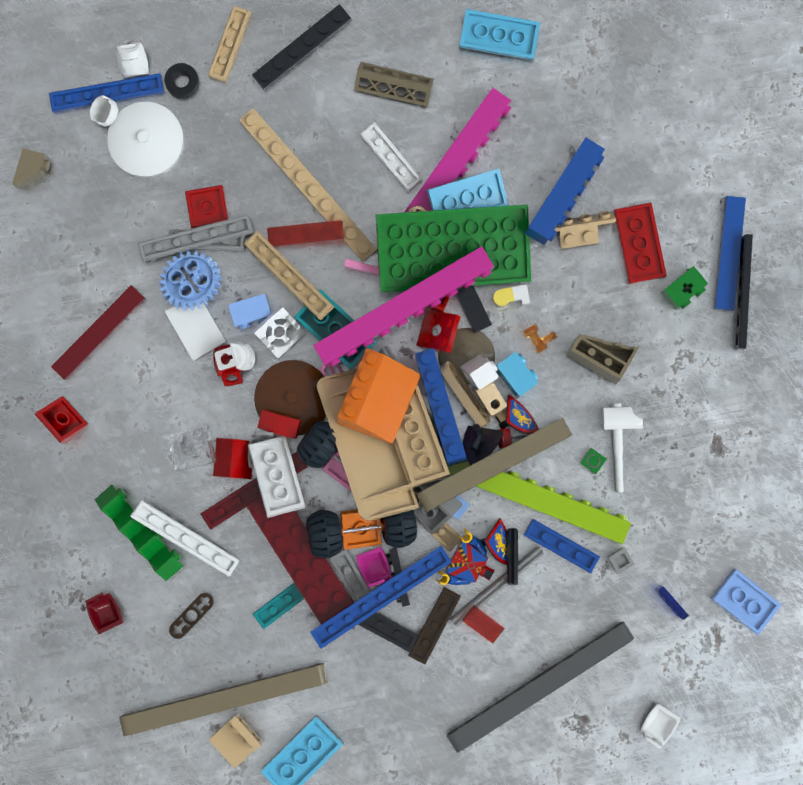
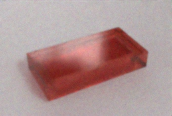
[462,605,505,643]

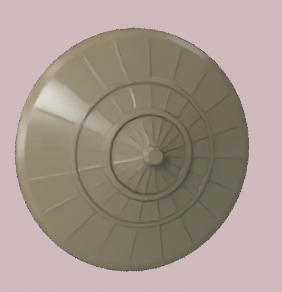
[438,328,495,385]

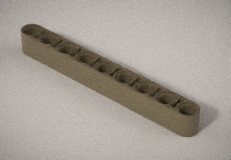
[417,418,573,512]

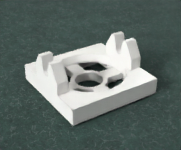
[253,305,306,358]

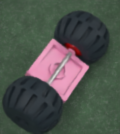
[297,421,352,492]

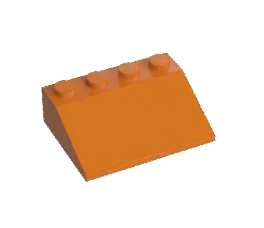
[337,348,421,445]

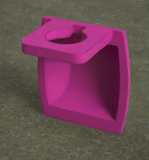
[356,547,392,588]

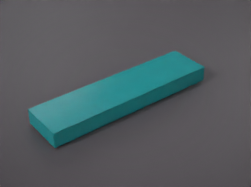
[252,583,304,630]

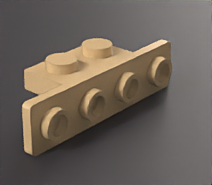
[555,211,616,249]

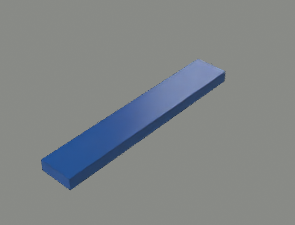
[49,73,164,113]
[714,196,746,311]

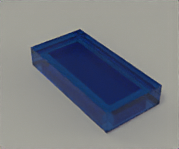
[655,585,689,620]

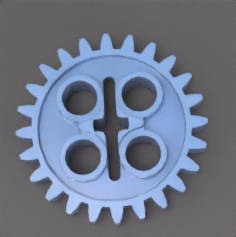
[159,251,222,311]

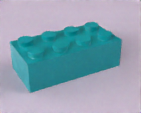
[294,289,377,370]

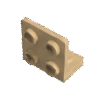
[209,713,264,768]

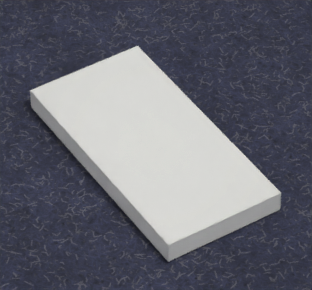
[248,436,305,518]

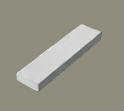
[360,122,422,193]

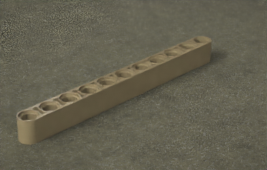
[119,663,328,736]

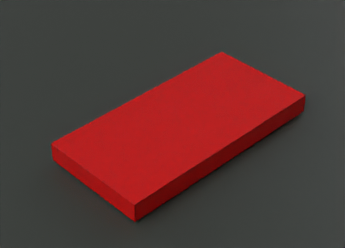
[614,202,667,284]

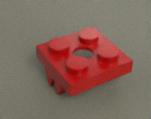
[416,309,461,353]

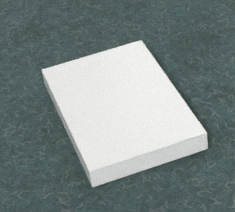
[165,303,227,361]

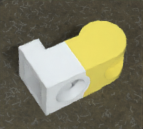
[493,284,530,308]

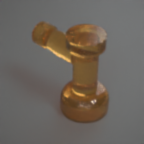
[523,324,557,353]

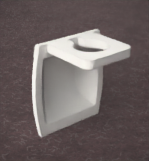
[116,38,149,78]
[214,341,255,370]
[640,703,681,749]

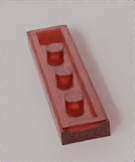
[267,220,344,247]

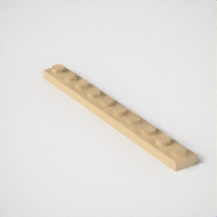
[239,108,377,262]

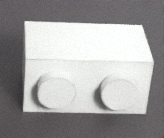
[460,355,498,390]

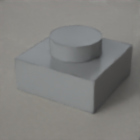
[608,547,635,574]

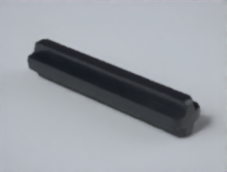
[507,528,518,585]

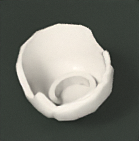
[90,95,119,127]

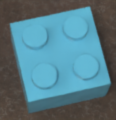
[496,352,538,399]

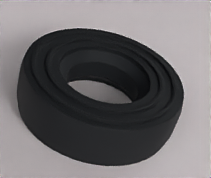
[164,63,199,98]

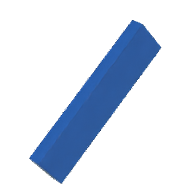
[523,518,600,573]

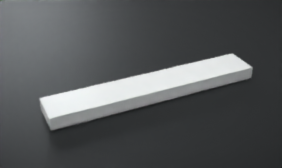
[130,500,240,576]

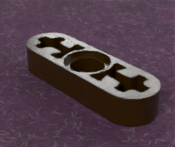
[169,592,215,639]

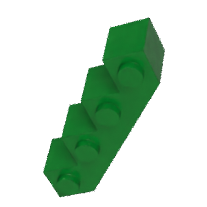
[94,484,183,581]

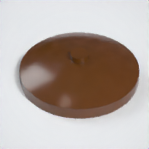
[254,360,326,436]

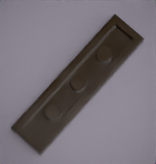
[408,587,461,664]

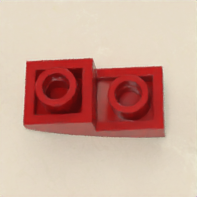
[257,409,301,439]

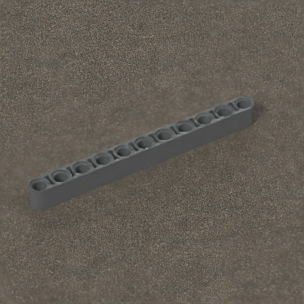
[446,621,634,753]

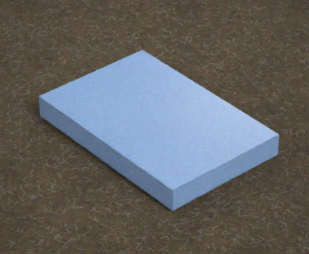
[711,568,782,635]

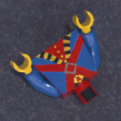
[436,529,494,585]

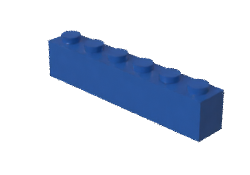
[525,137,605,246]
[415,348,467,467]

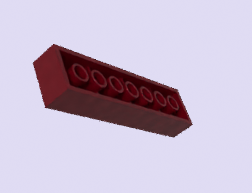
[246,497,354,624]

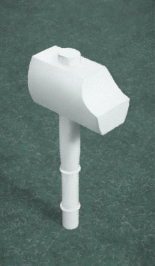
[601,403,643,493]

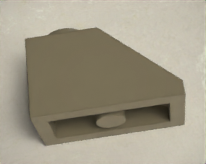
[12,148,50,189]

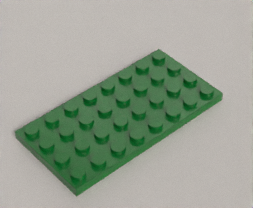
[375,204,531,292]

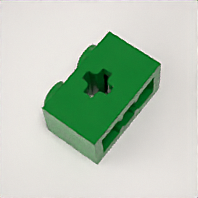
[661,266,708,310]

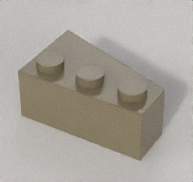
[566,334,639,385]

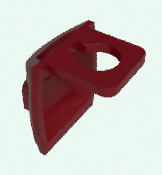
[85,593,123,635]

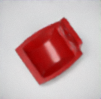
[213,344,243,386]

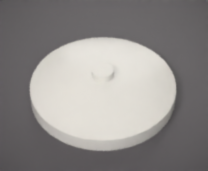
[107,102,184,178]

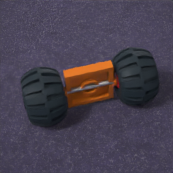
[306,509,417,558]

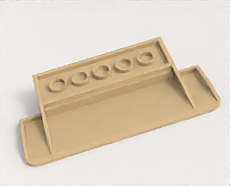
[317,368,450,521]

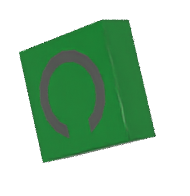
[580,448,607,474]

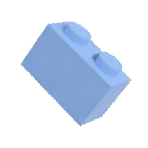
[228,293,272,330]

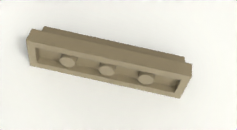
[354,62,434,107]

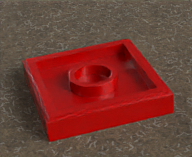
[185,185,229,229]

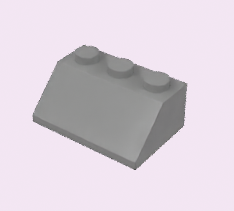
[413,480,463,535]

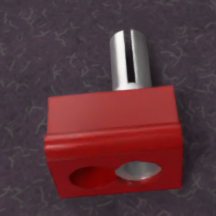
[498,428,526,449]

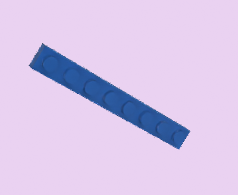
[310,546,451,649]

